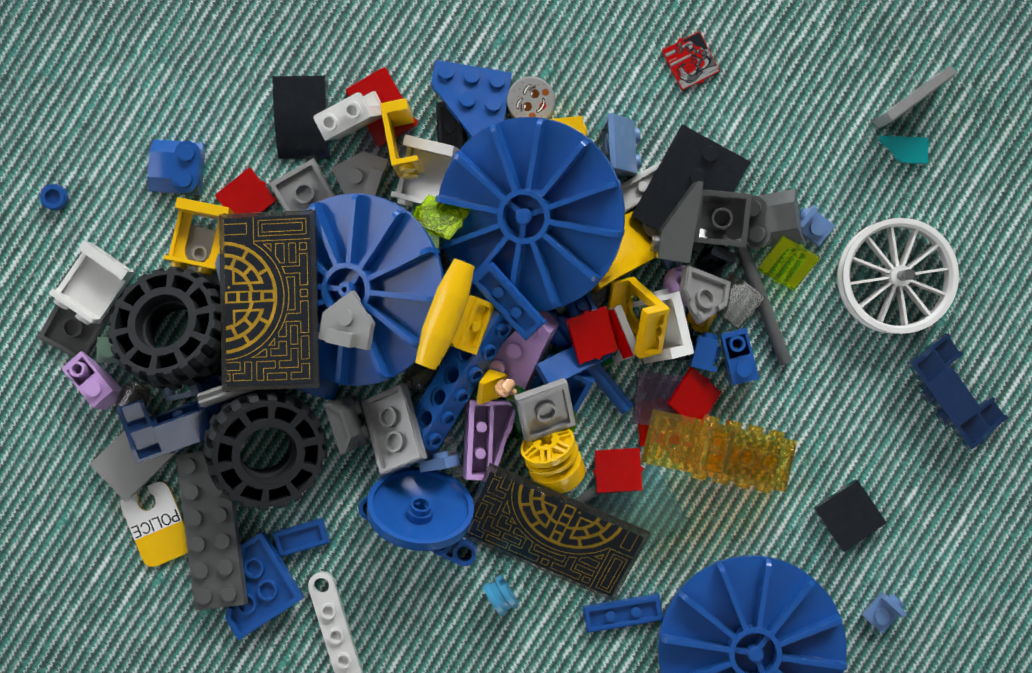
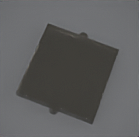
[716,271,766,330]

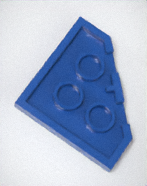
[431,60,512,139]
[225,531,305,640]

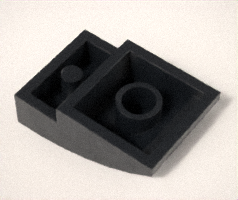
[272,75,330,159]

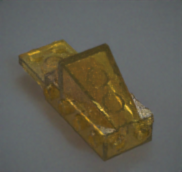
[641,409,797,494]

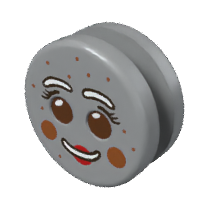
[507,76,555,119]

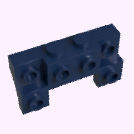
[907,333,1008,449]
[117,372,231,464]

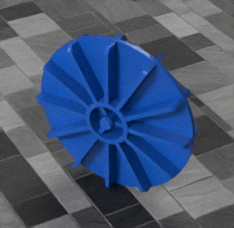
[435,117,625,312]
[301,193,444,386]
[658,555,847,673]

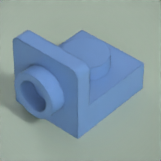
[799,205,835,247]
[418,449,460,472]
[861,592,907,634]

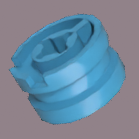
[483,574,520,617]

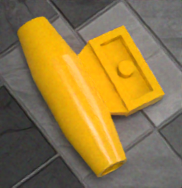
[415,259,494,370]

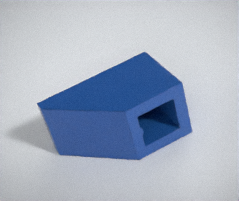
[720,328,759,385]

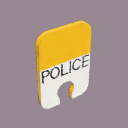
[120,481,188,567]

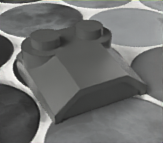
[694,189,752,247]
[747,189,805,249]
[324,395,370,455]

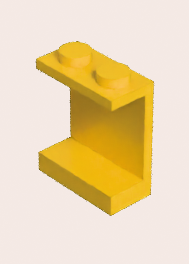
[380,98,424,180]

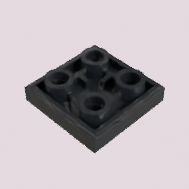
[813,479,887,552]

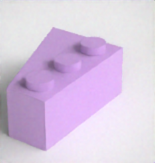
[486,311,559,391]
[462,399,515,480]

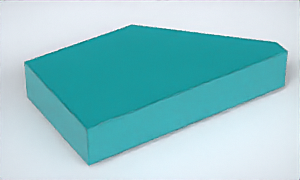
[878,136,929,164]

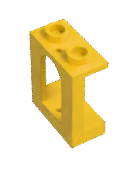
[163,197,234,276]
[607,277,670,359]

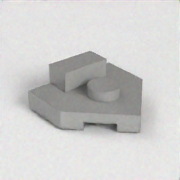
[331,151,389,196]
[679,265,731,324]
[318,291,375,350]

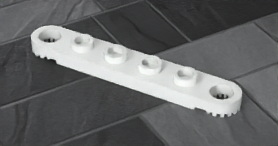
[308,571,363,673]

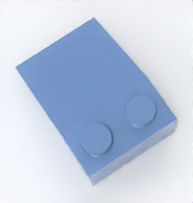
[601,113,641,177]

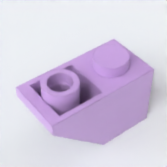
[61,351,125,410]

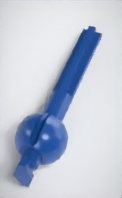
[547,310,634,414]

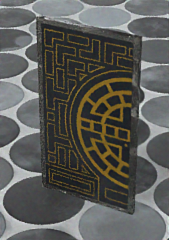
[219,209,320,392]
[464,463,651,601]

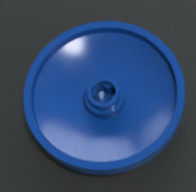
[367,467,474,551]

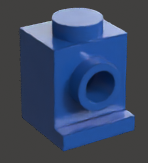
[688,332,721,372]

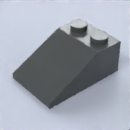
[650,181,704,263]

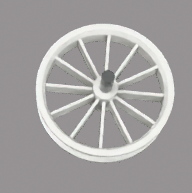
[837,218,959,334]

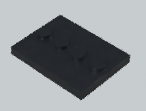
[631,124,751,254]

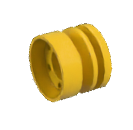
[520,428,586,495]

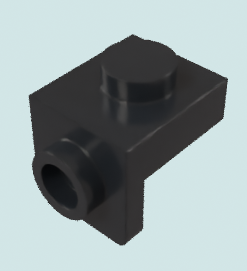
[696,244,737,278]

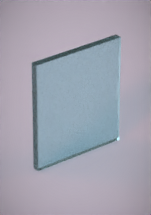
[588,464,688,554]

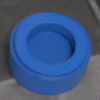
[40,184,69,211]

